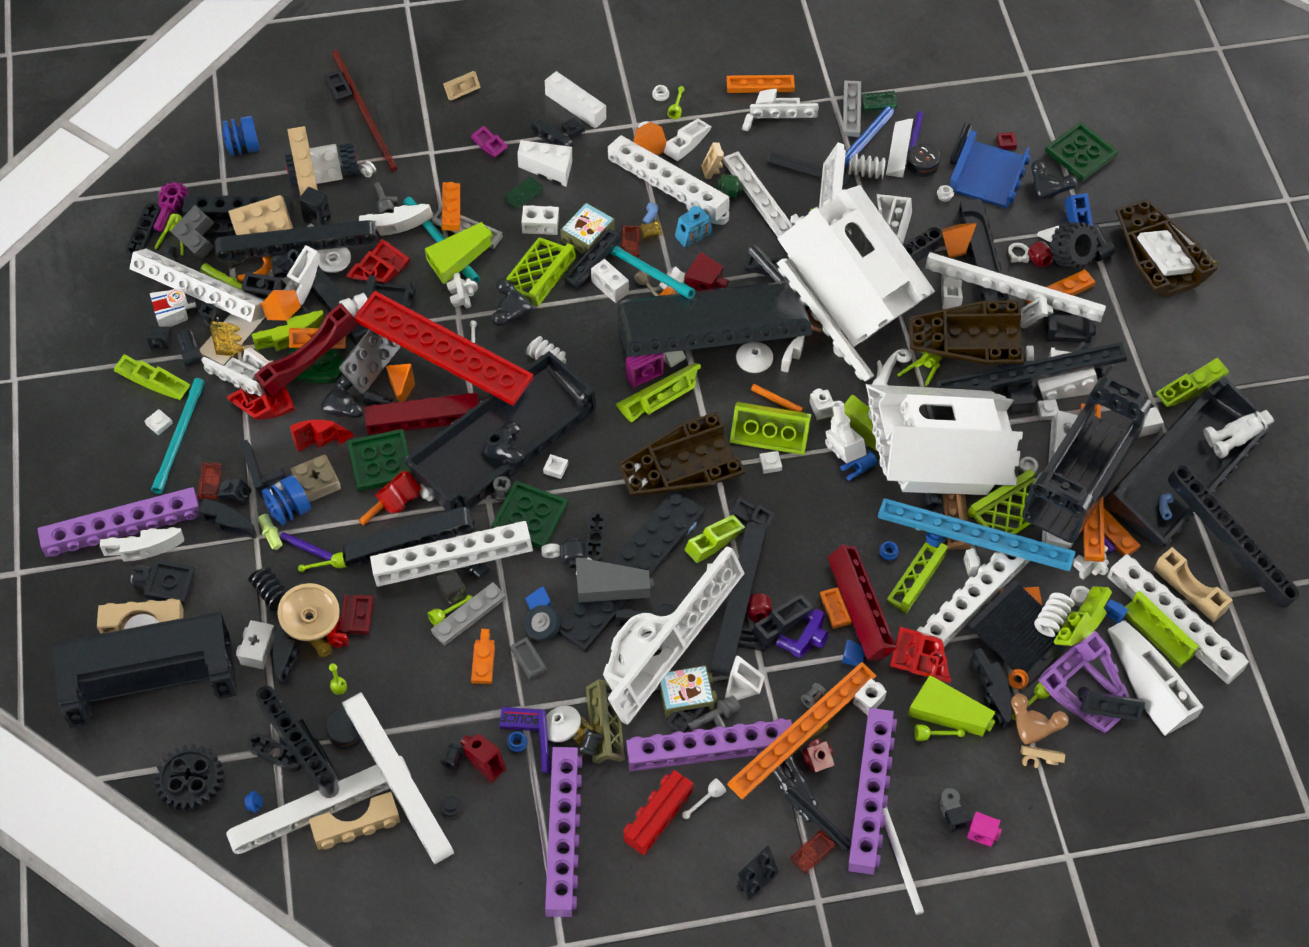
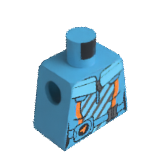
[675,206,712,248]

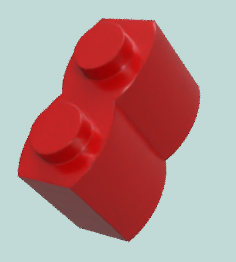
[375,470,422,514]

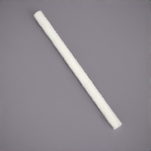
[881,807,924,915]

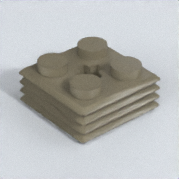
[290,454,341,502]

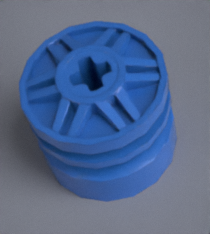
[222,115,260,157]
[262,474,311,526]

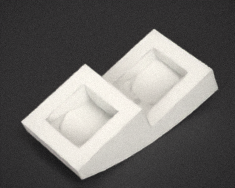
[781,336,805,372]

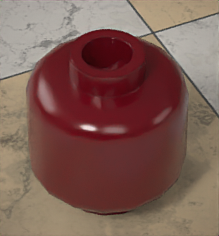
[1027,241,1053,268]
[747,593,773,623]

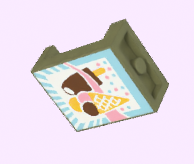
[561,203,615,254]
[658,665,717,719]

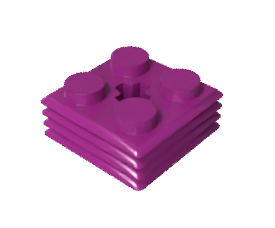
[626,353,664,388]

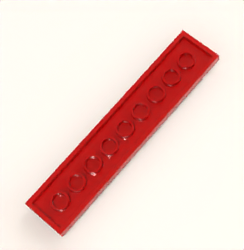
[354,291,534,406]

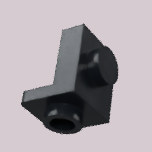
[216,478,252,505]

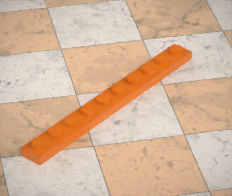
[1081,404,1105,562]
[727,662,876,800]

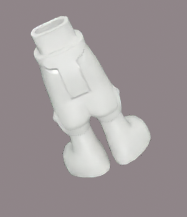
[1203,410,1274,458]

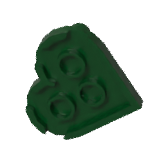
[290,348,343,383]

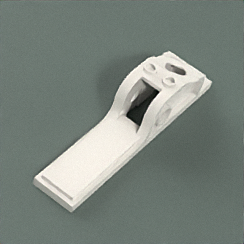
[819,143,870,258]
[603,546,745,725]

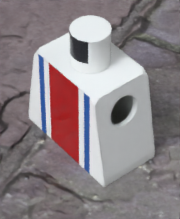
[150,290,196,327]

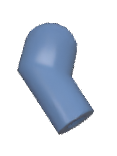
[642,202,659,226]
[1159,493,1173,520]

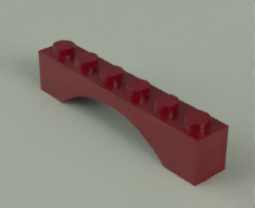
[254,303,359,396]

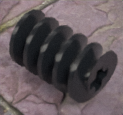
[248,567,288,611]

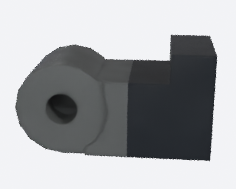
[939,788,972,833]

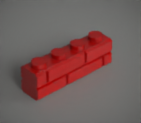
[623,770,694,855]

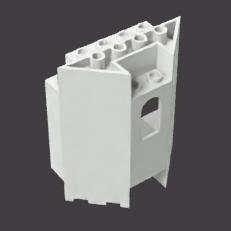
[777,185,935,347]
[866,384,1023,495]

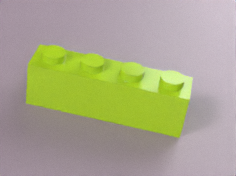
[730,402,811,455]

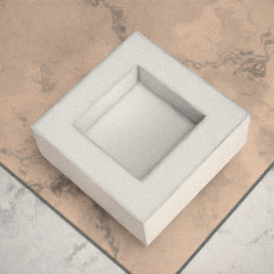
[1036,399,1059,421]
[145,409,173,435]
[759,451,782,474]
[543,454,568,479]
[963,549,981,576]

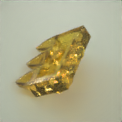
[210,321,245,356]

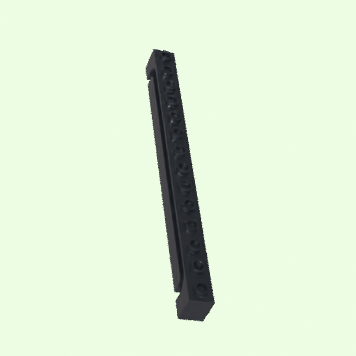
[958,199,1037,415]

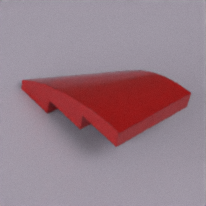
[346,239,411,283]
[226,383,296,420]
[290,420,355,452]
[890,626,951,683]

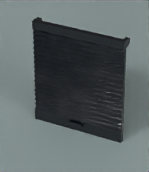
[966,580,1068,685]

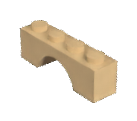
[287,126,318,196]
[1154,547,1233,623]
[97,599,184,634]
[309,792,400,850]

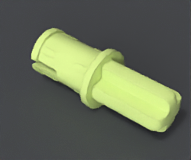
[257,514,282,550]

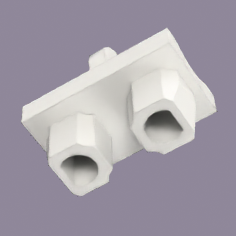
[447,272,478,309]
[1073,546,1109,580]

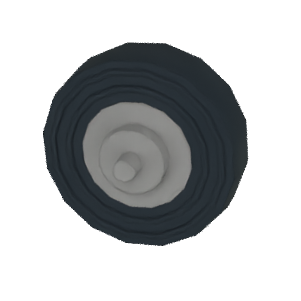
[524,605,561,641]

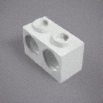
[522,205,559,235]
[591,259,629,303]

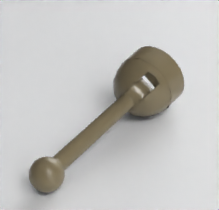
[634,270,659,296]

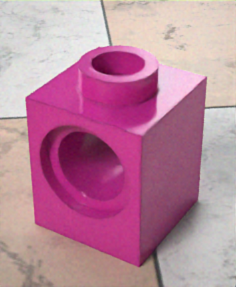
[967,812,1002,847]

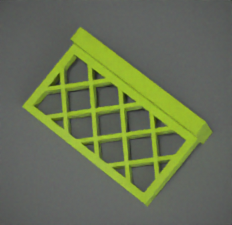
[506,237,576,306]
[967,468,1036,535]

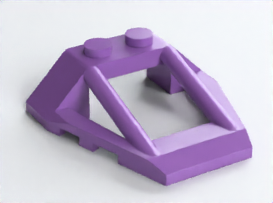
[1039,631,1129,733]

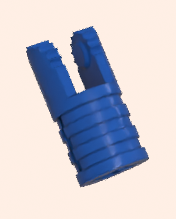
[840,450,877,481]

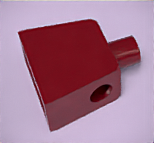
[684,252,729,291]
[460,734,507,783]

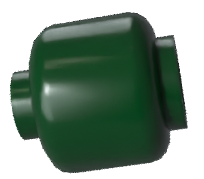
[717,174,742,198]

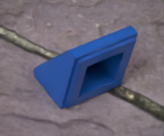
[525,586,551,610]
[842,639,865,666]

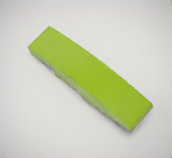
[114,354,191,400]

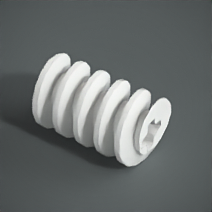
[848,153,885,179]
[526,336,566,364]
[1034,593,1075,637]

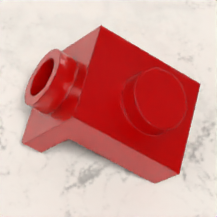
[326,618,349,647]

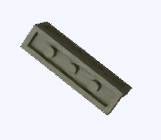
[586,679,625,764]

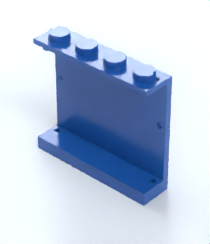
[949,130,1031,209]

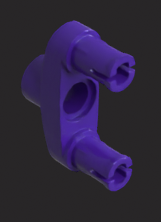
[776,609,829,658]

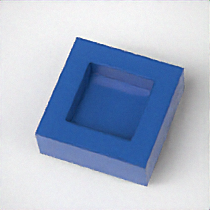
[1105,599,1128,623]

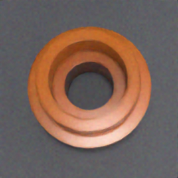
[1008,669,1029,690]

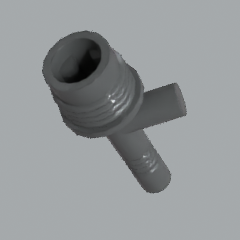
[374,182,398,214]
[688,695,740,731]

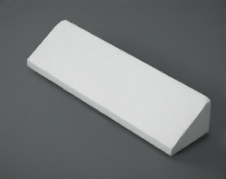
[886,119,913,178]

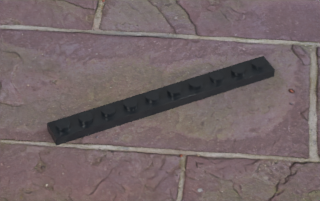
[936,342,1127,391]

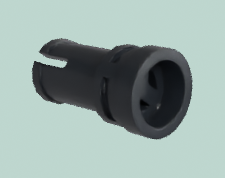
[363,389,393,405]

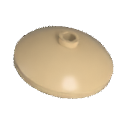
[278,583,339,641]

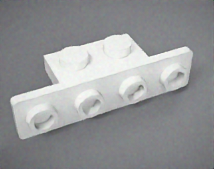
[750,98,819,119]
[201,357,264,396]

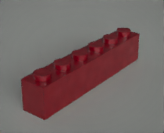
[364,393,478,436]
[827,545,897,661]

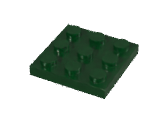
[1045,121,1119,181]
[347,429,415,492]
[491,480,568,549]

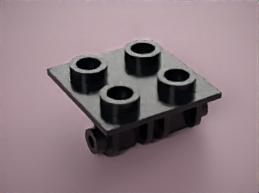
[736,845,779,900]

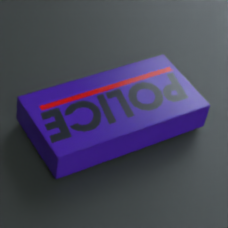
[500,707,543,731]

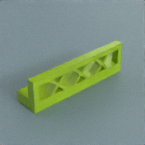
[886,542,948,614]
[1125,590,1199,668]

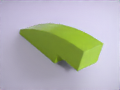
[685,515,745,563]

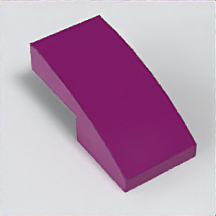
[471,126,508,157]

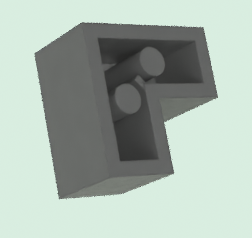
[170,205,214,260]

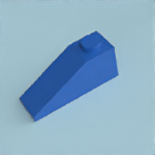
[1065,193,1093,227]

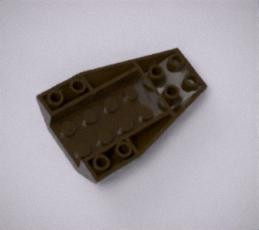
[1115,199,1217,297]
[909,300,1024,364]
[617,411,746,496]

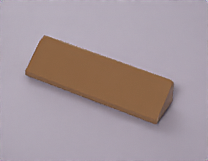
[942,493,971,550]

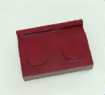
[339,594,374,635]

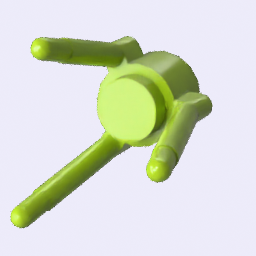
[154,214,184,255]
[897,354,942,386]

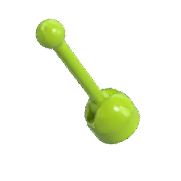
[667,86,685,119]
[298,552,346,572]
[428,595,473,626]
[329,663,347,695]
[1011,682,1050,720]
[915,725,965,741]

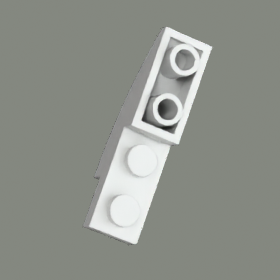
[359,204,433,236]
[100,527,184,562]

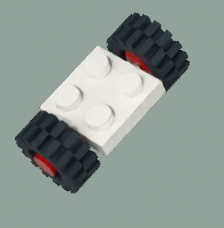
[285,143,359,186]

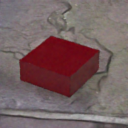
[996,132,1017,150]

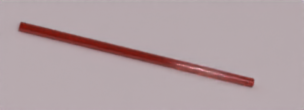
[332,50,398,172]

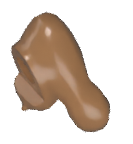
[1011,694,1069,744]

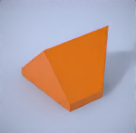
[633,122,667,156]
[942,223,977,258]
[260,290,301,321]
[386,364,415,403]

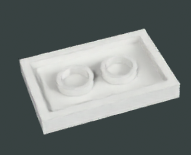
[1137,230,1195,276]

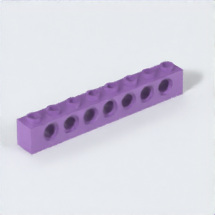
[37,487,200,557]
[848,708,897,875]
[626,718,792,771]
[545,747,582,917]

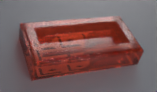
[621,225,640,258]
[197,463,222,499]
[790,829,836,874]

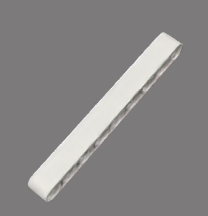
[342,692,454,864]
[226,756,411,854]

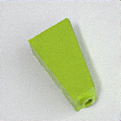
[425,222,492,284]
[844,395,879,452]
[908,675,996,736]

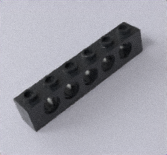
[182,195,294,223]

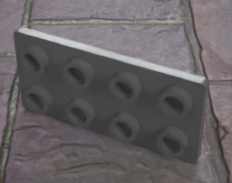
[339,329,401,393]

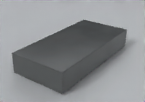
[510,637,547,681]

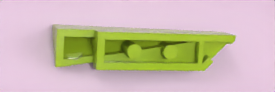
[615,363,701,422]

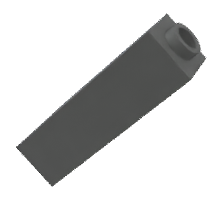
[576,558,654,602]

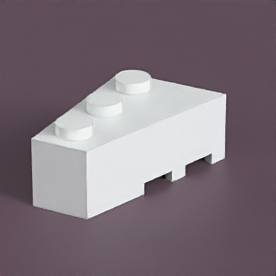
[517,140,572,187]
[877,194,912,245]
[1037,368,1098,400]

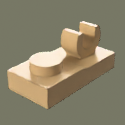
[443,71,481,100]
[701,142,724,179]
[1020,745,1065,768]

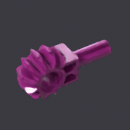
[154,181,189,232]

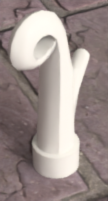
[872,349,912,385]

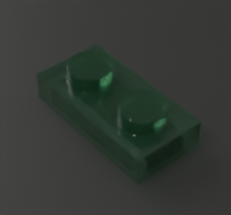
[861,91,898,111]
[505,176,543,209]

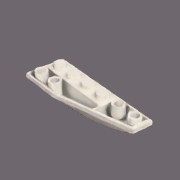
[1108,620,1203,736]

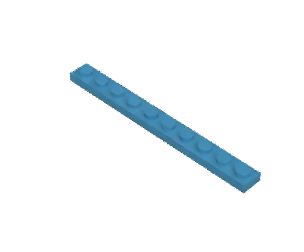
[878,498,1076,572]

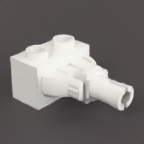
[825,401,867,463]

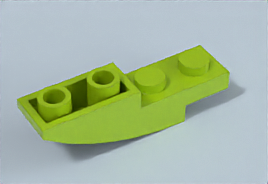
[252,310,324,351]
[1156,358,1229,407]
[1054,586,1112,646]

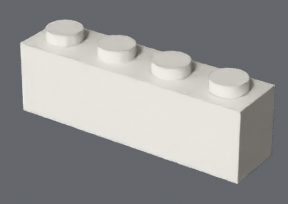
[545,71,606,129]

